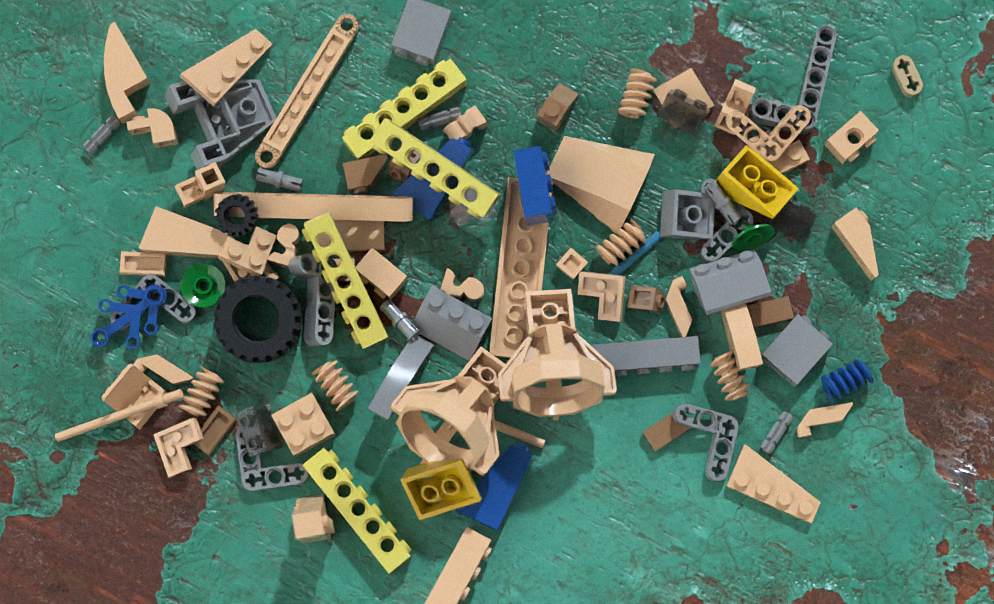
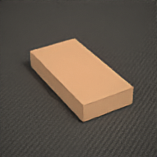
[119,251,167,277]

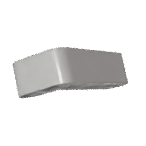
[288,254,337,347]

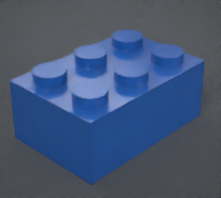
[513,146,557,226]

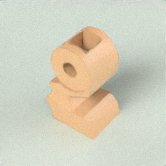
[443,105,488,140]
[267,224,300,269]
[440,268,484,302]

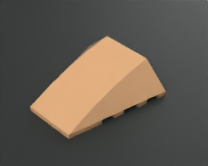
[546,136,655,234]

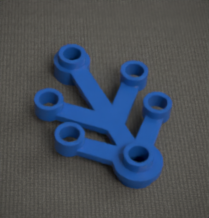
[91,285,167,349]

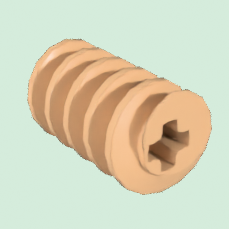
[618,68,657,119]
[596,219,647,266]
[710,350,753,401]
[311,360,359,412]
[178,366,224,417]

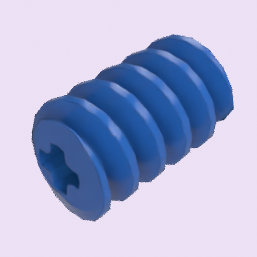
[821,359,874,403]

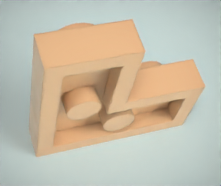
[749,130,810,174]
[218,226,277,276]
[578,271,626,322]
[153,418,204,478]

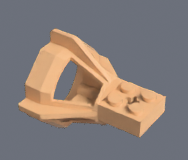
[498,289,616,421]
[390,347,506,476]

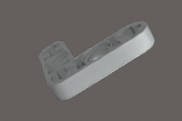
[700,179,753,263]
[111,274,197,331]
[673,404,738,481]
[236,425,309,491]

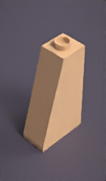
[139,206,234,259]

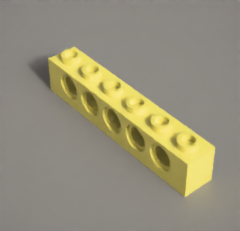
[342,58,467,160]
[370,118,501,219]
[302,211,388,349]
[303,448,412,574]

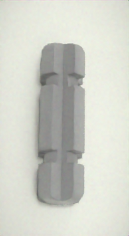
[418,107,462,130]
[83,116,120,154]
[760,411,793,454]

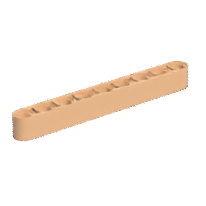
[214,192,413,222]

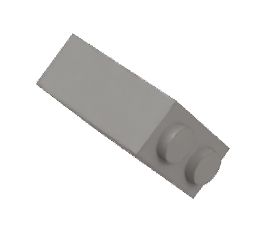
[391,0,452,66]
[761,314,833,387]

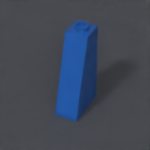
[391,137,474,220]
[455,443,533,531]

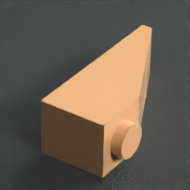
[831,207,879,281]

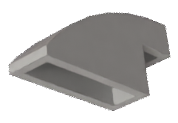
[368,336,434,421]

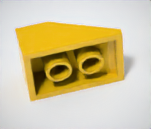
[716,145,799,219]
[400,458,481,520]

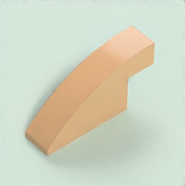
[104,22,151,124]
[721,303,763,371]

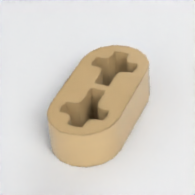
[892,55,923,98]

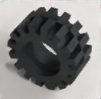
[214,194,259,237]

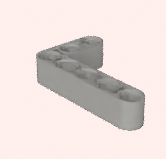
[750,25,836,134]

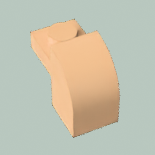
[715,79,756,135]
[127,108,179,148]
[175,162,225,208]

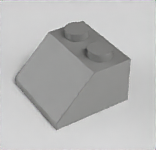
[660,189,715,239]

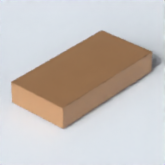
[747,296,794,328]
[194,405,237,456]
[642,411,691,452]

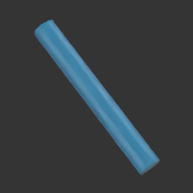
[608,231,663,275]

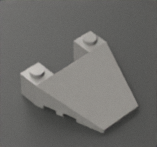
[165,80,276,170]

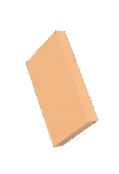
[317,220,385,251]

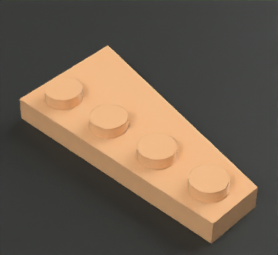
[179,29,272,106]
[726,444,821,524]

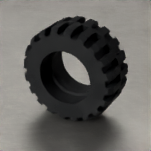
[213,276,303,363]

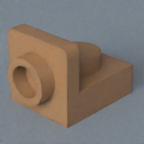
[386,145,421,183]
[627,286,665,314]

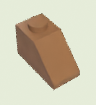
[537,83,579,132]
[343,153,389,195]

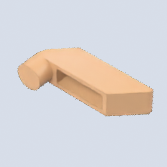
[665,276,692,337]
[133,354,195,385]
[796,402,853,438]

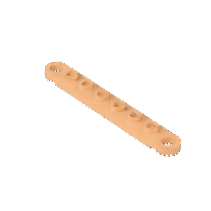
[255,14,359,169]

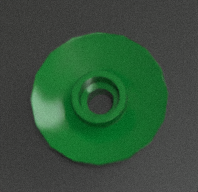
[732,224,775,251]
[180,263,226,308]

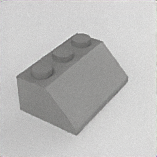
[690,249,772,315]
[413,286,492,361]

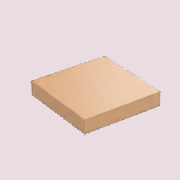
[653,68,714,129]

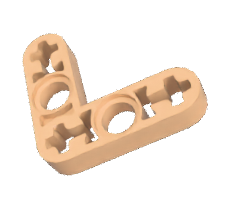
[725,105,811,161]

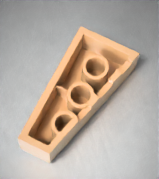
[292,494,335,544]
[425,527,492,604]

